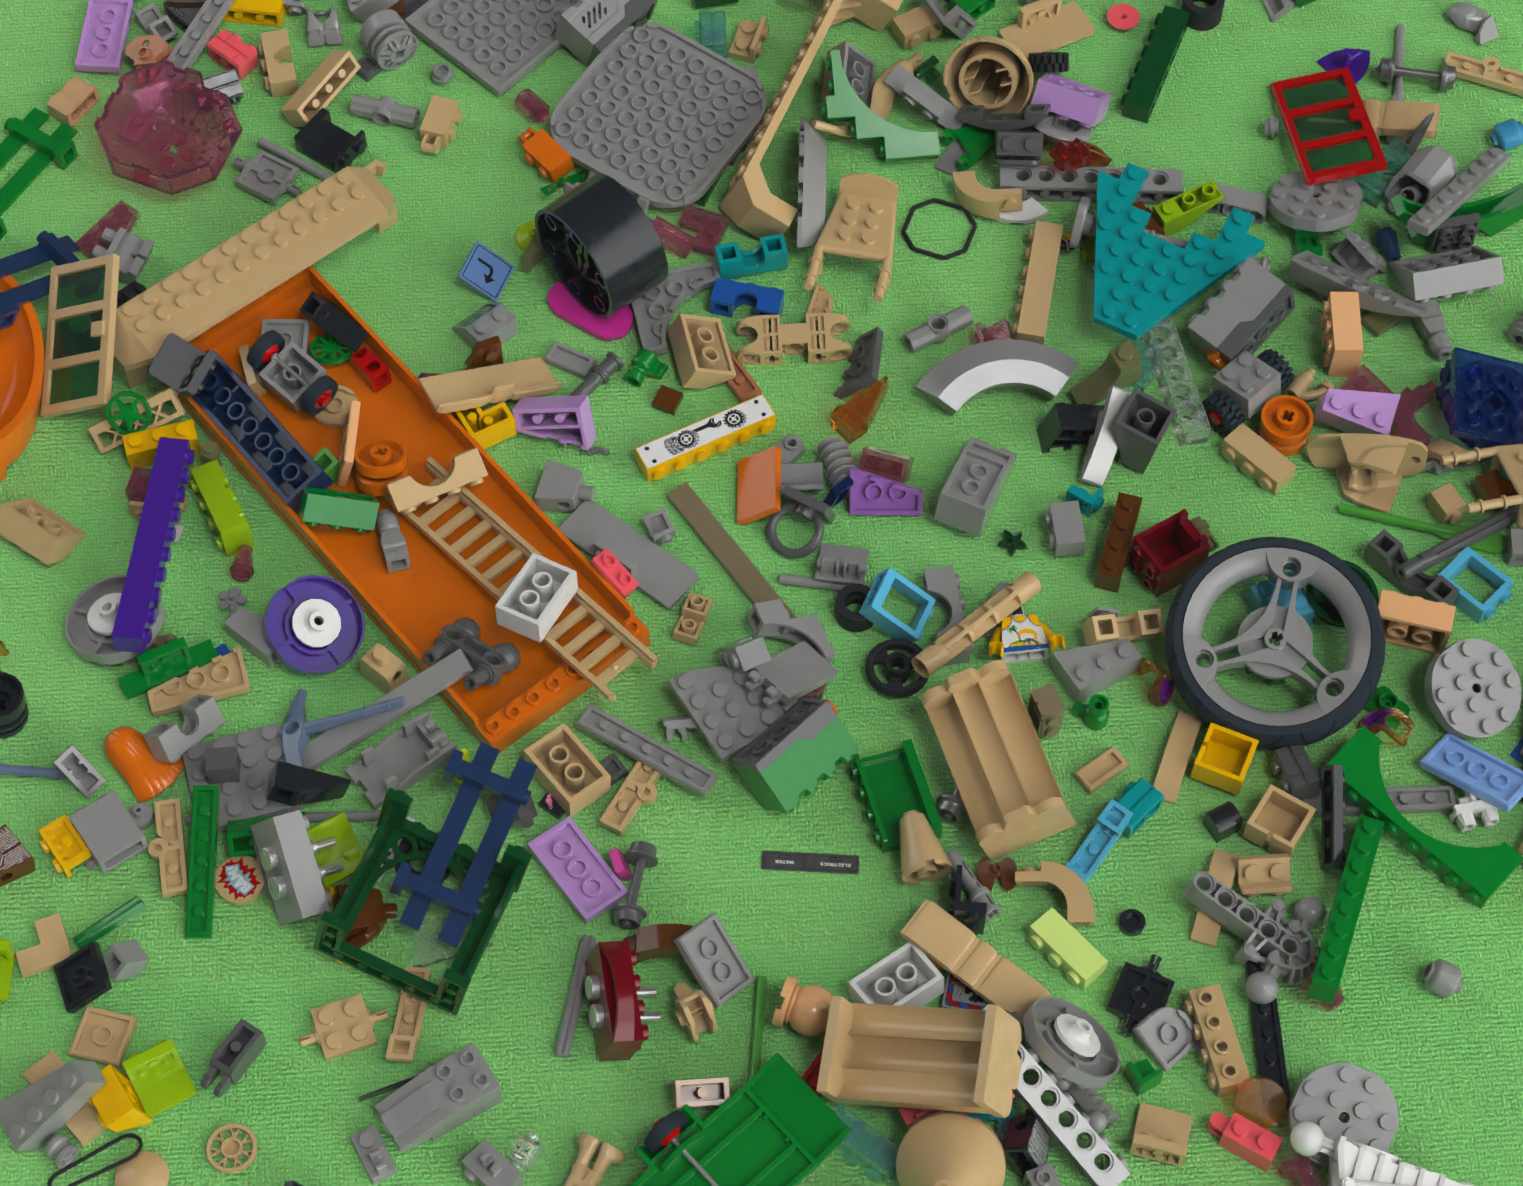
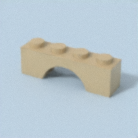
[384,447,488,514]

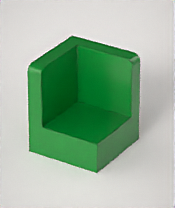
[1123,1058,1163,1096]

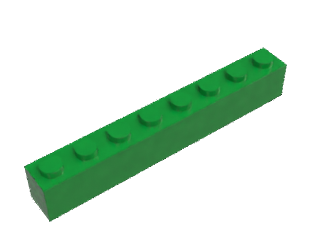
[1306,815,1385,1005]

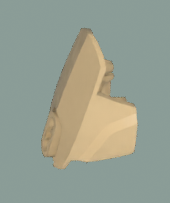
[1307,433,1428,513]

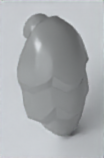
[1446,2,1496,33]

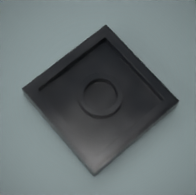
[53,941,112,1014]

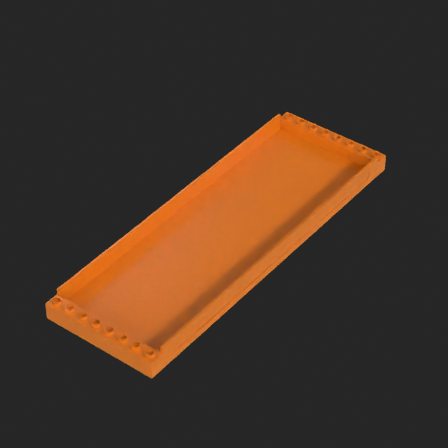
[148,266,650,753]

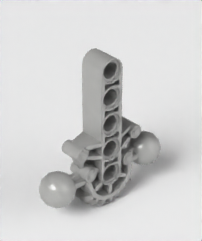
[1184,872,1327,1005]

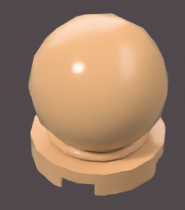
[772,976,833,1037]

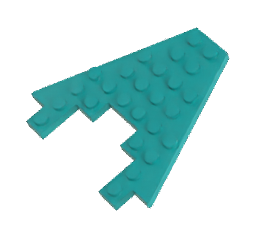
[1093,162,1266,341]

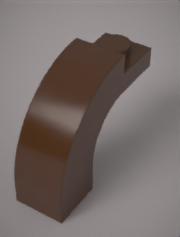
[623,924,693,964]

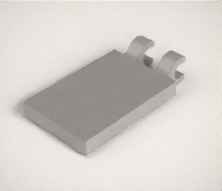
[744,641,839,707]

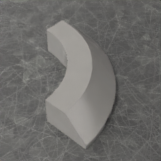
[797,118,827,247]
[915,339,1078,415]

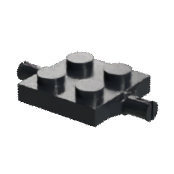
[1106,954,1175,1037]

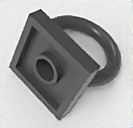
[767,484,836,558]

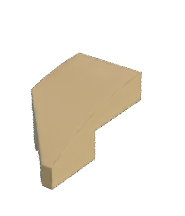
[1426,439,1474,468]

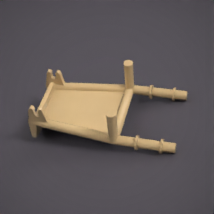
[804,173,899,302]
[1440,444,1523,528]

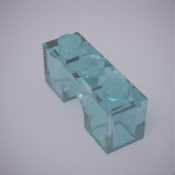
[1354,139,1412,209]

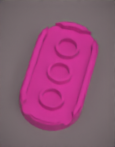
[548,281,633,341]

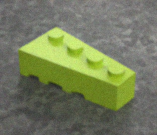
[189,459,254,557]

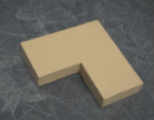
[15,913,72,979]

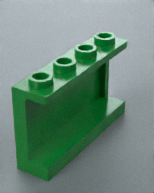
[849,739,943,853]

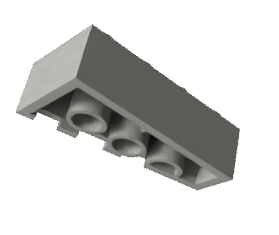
[0,1061,107,1151]

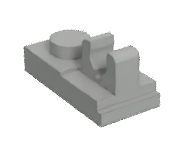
[661,715,700,742]
[349,1124,398,1185]

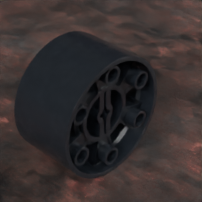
[535,173,668,319]

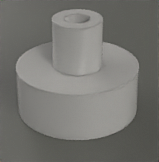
[128,803,154,830]

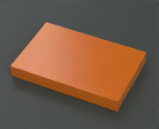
[737,446,781,526]

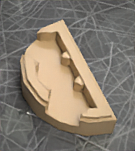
[804,283,833,323]

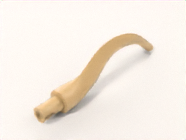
[811,52,926,137]

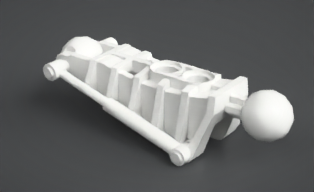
[1290,1121,1475,1186]

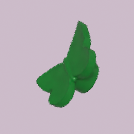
[1363,686,1410,735]

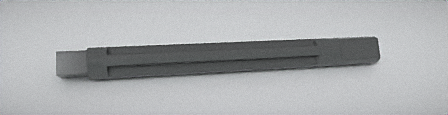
[1395,504,1520,580]

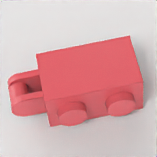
[1208,1112,1283,1172]

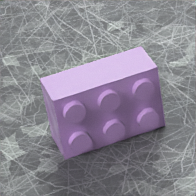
[1031,73,1112,128]

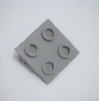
[815,543,869,585]

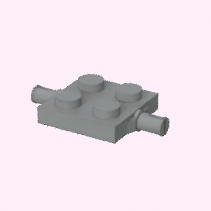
[233,150,302,204]

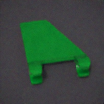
[940,125,995,171]

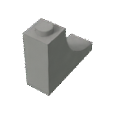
[224,606,316,668]

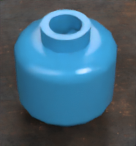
[1490,118,1523,151]

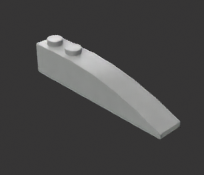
[1289,250,1431,317]

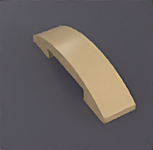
[1153,711,1202,805]
[1190,849,1240,948]
[386,966,431,1062]

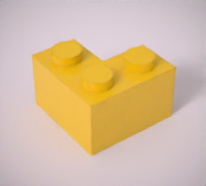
[452,402,517,450]

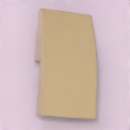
[672,592,713,646]

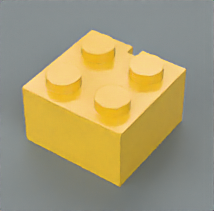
[1190,722,1259,796]

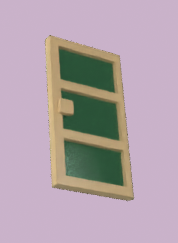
[41,253,120,418]

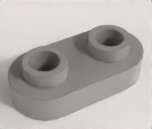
[775,435,804,463]

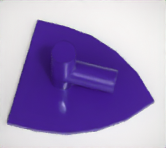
[1317,48,1370,90]

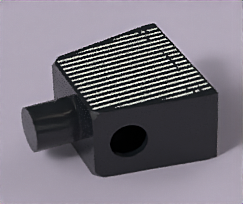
[1002,1108,1050,1177]

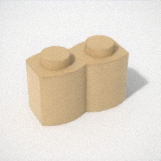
[47,76,100,126]

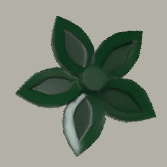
[997,530,1027,557]

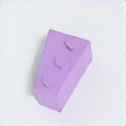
[1314,389,1401,435]
[512,395,597,451]

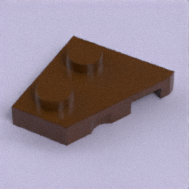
[465,335,503,370]

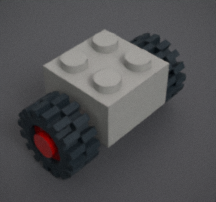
[1199,349,1294,436]

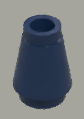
[1374,227,1401,262]

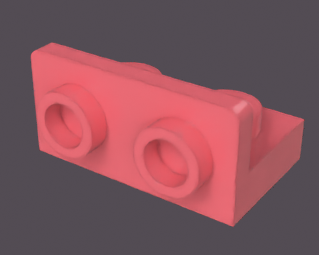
[591,548,640,600]

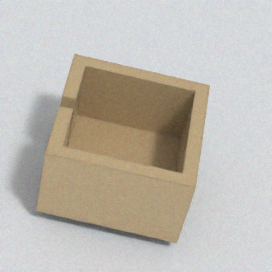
[1243,784,1316,857]

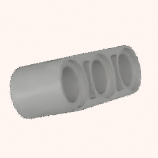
[1207,183,1270,224]

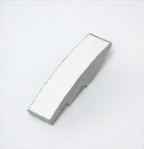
[1079,386,1132,487]

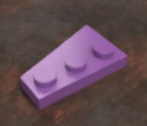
[849,466,923,516]

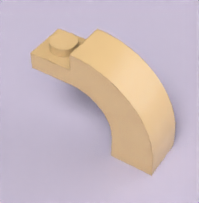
[1015,861,1096,926]

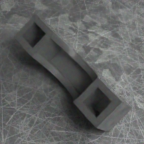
[1363,529,1460,606]

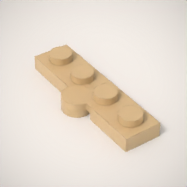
[1445,51,1523,96]
[599,761,661,836]
[148,798,188,898]

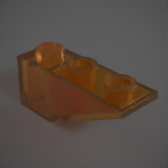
[831,376,888,445]

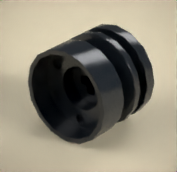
[0,672,29,739]

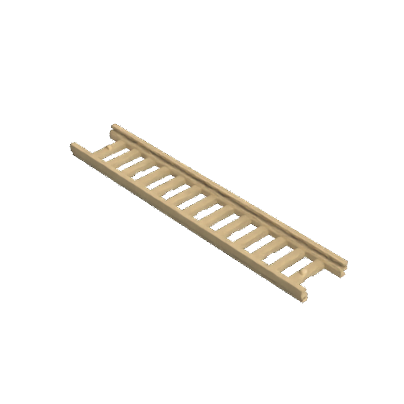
[384,457,658,703]

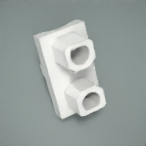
[1449,791,1499,832]

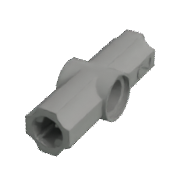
[350,94,420,128]
[903,305,973,353]

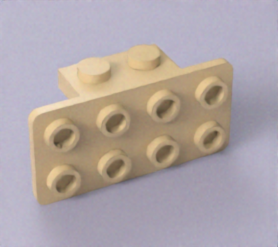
[1000,0,1095,60]

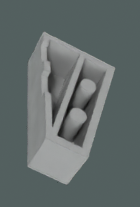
[1050,638,1142,702]

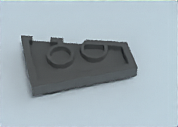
[835,327,884,399]

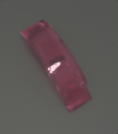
[1390,380,1437,446]

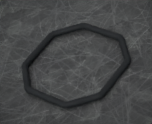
[902,198,977,260]

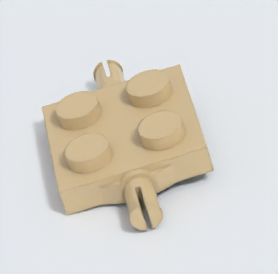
[299,994,389,1061]

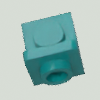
[1065,484,1105,517]

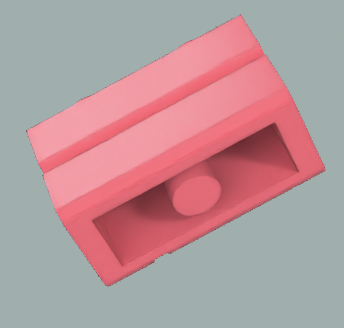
[206,29,259,79]

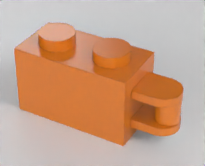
[518,127,575,183]

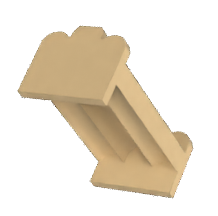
[921,660,1077,861]
[816,996,1021,1118]

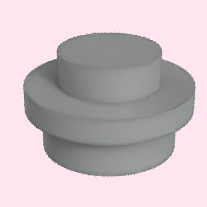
[431,63,454,84]
[1264,116,1280,138]

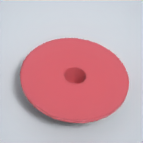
[1107,4,1140,30]

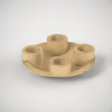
[115,1151,169,1186]

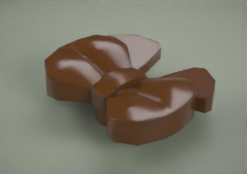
[976,857,1017,892]

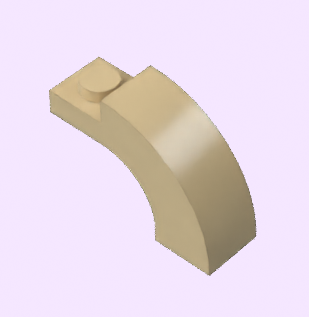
[952,171,1023,218]

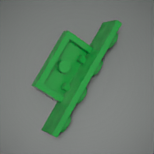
[117,637,218,700]

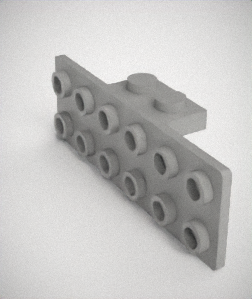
[558,500,700,610]

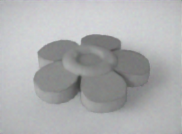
[219,587,247,613]

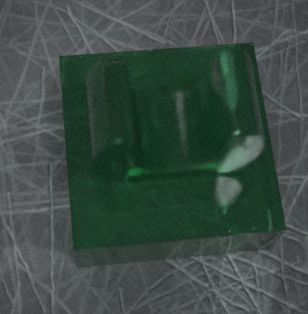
[914,55,940,85]

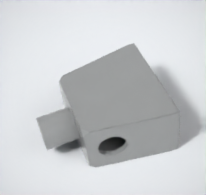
[534,460,595,512]

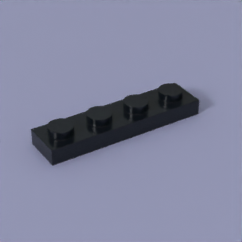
[1321,765,1345,869]

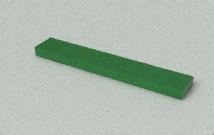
[185,785,220,939]

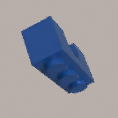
[710,278,784,325]

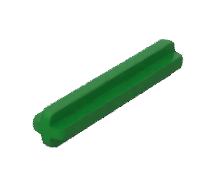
[74,896,145,949]

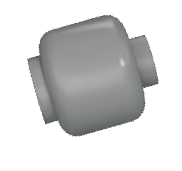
[1422,959,1464,998]

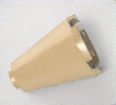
[899,810,952,885]

